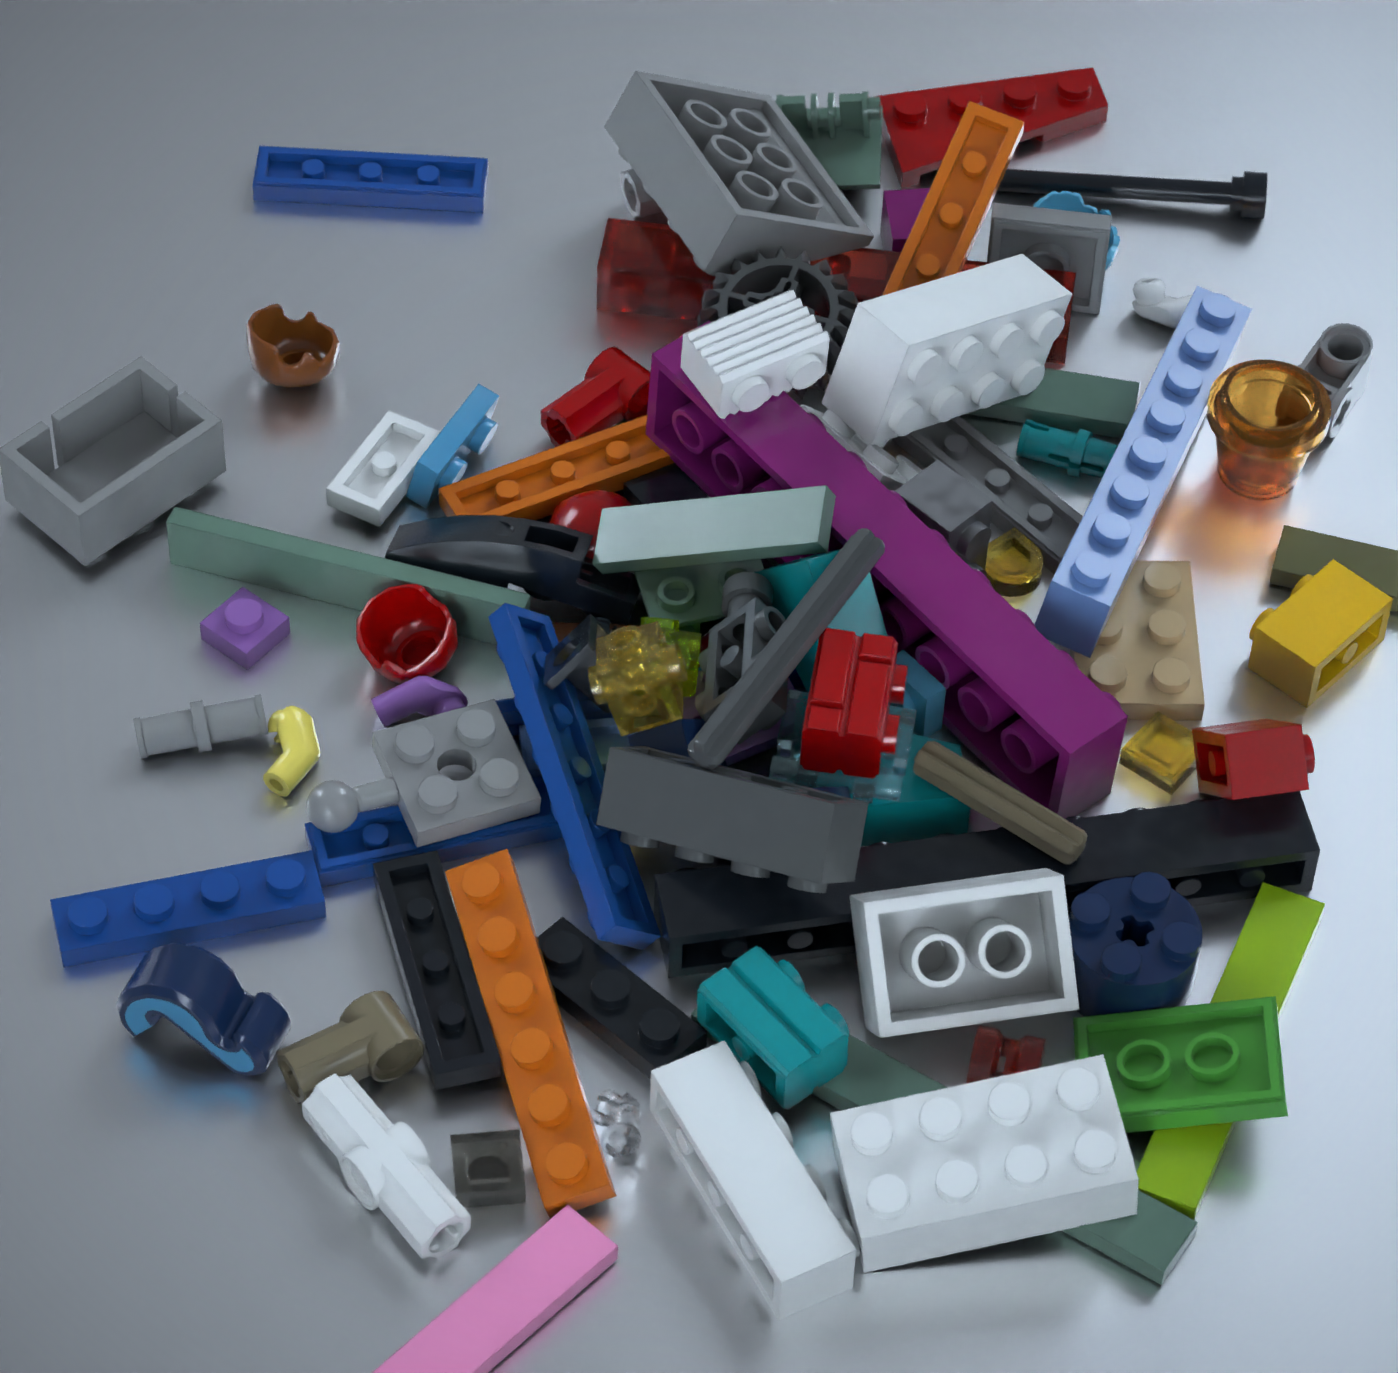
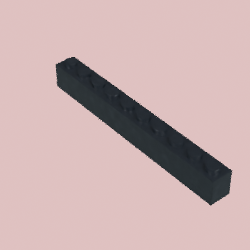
[654,791,1320,978]

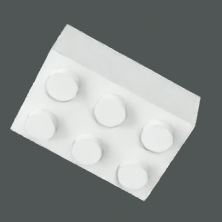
[849,868,1079,1038]

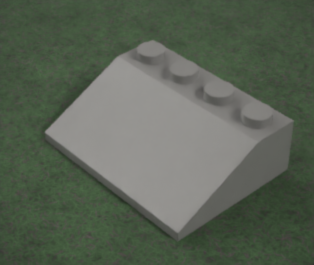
[604,71,874,276]

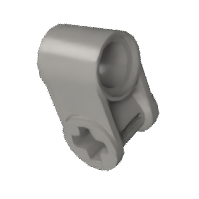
[1276,323,1373,438]

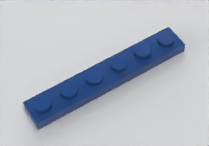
[488,603,661,950]

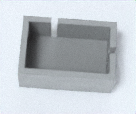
[0,356,226,566]

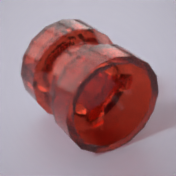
[966,1025,1046,1084]

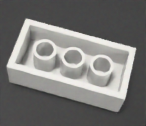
[822,254,1072,445]
[830,1054,1139,1273]

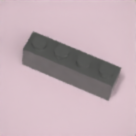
[596,746,869,893]

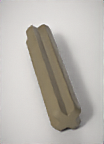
[913,741,1088,865]

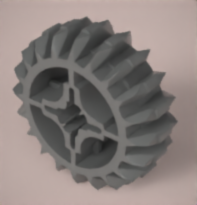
[697,247,858,400]

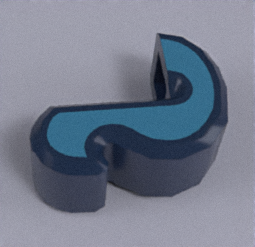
[116,943,291,1076]

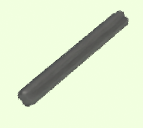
[688,528,885,770]

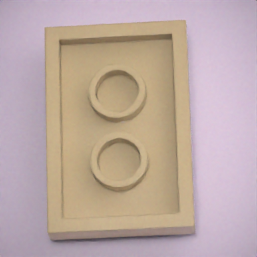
[1070,560,1205,720]

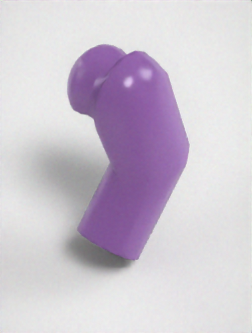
[371,676,468,727]

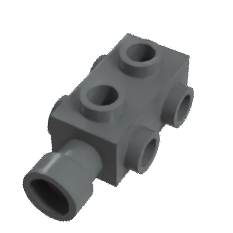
[695,572,788,744]

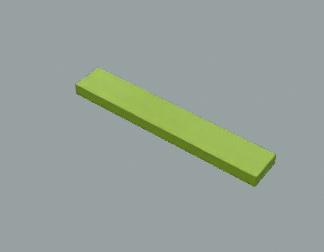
[1136,882,1325,1220]

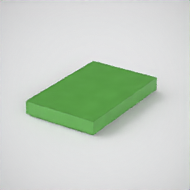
[1073,996,1288,1133]

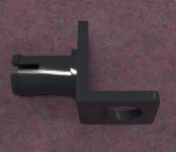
[544,614,650,713]

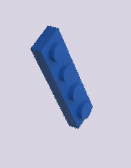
[50,850,326,968]

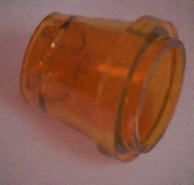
[1207,359,1332,500]

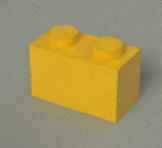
[1248,559,1393,708]

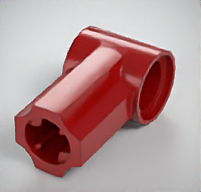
[541,347,650,447]

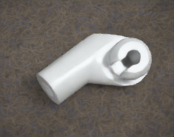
[1132,277,1216,329]

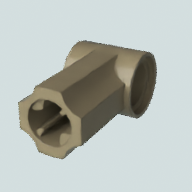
[276,991,425,1104]

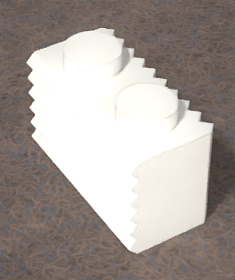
[680,290,830,419]

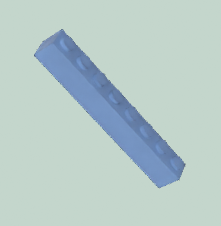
[1035,286,1252,658]

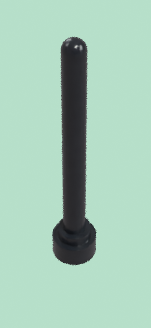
[997,169,1267,219]

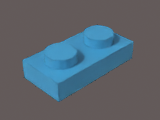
[406,384,499,509]

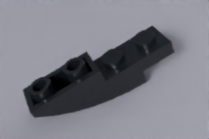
[385,515,640,625]

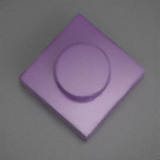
[200,587,290,670]

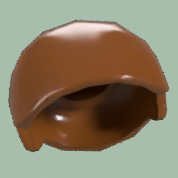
[246,304,340,388]

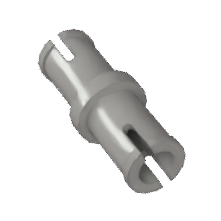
[133,694,268,759]

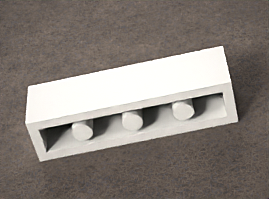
[650,1040,860,1320]

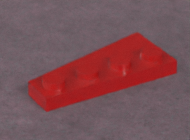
[876,67,1108,189]

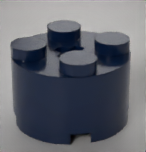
[1069,872,1203,1017]

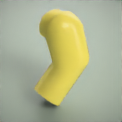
[263,706,321,797]

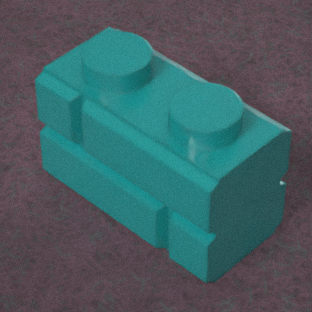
[697,946,849,1110]

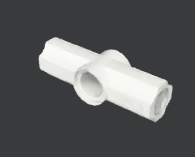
[302,1073,471,1259]

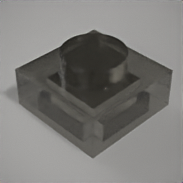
[450,1129,526,1208]

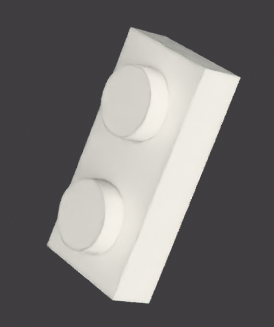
[326,410,441,527]

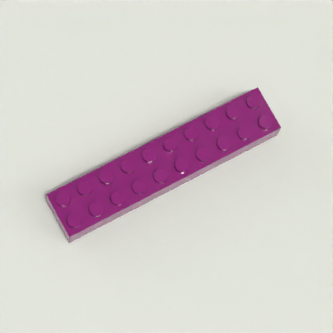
[646,321,1128,818]

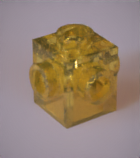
[588,621,687,736]

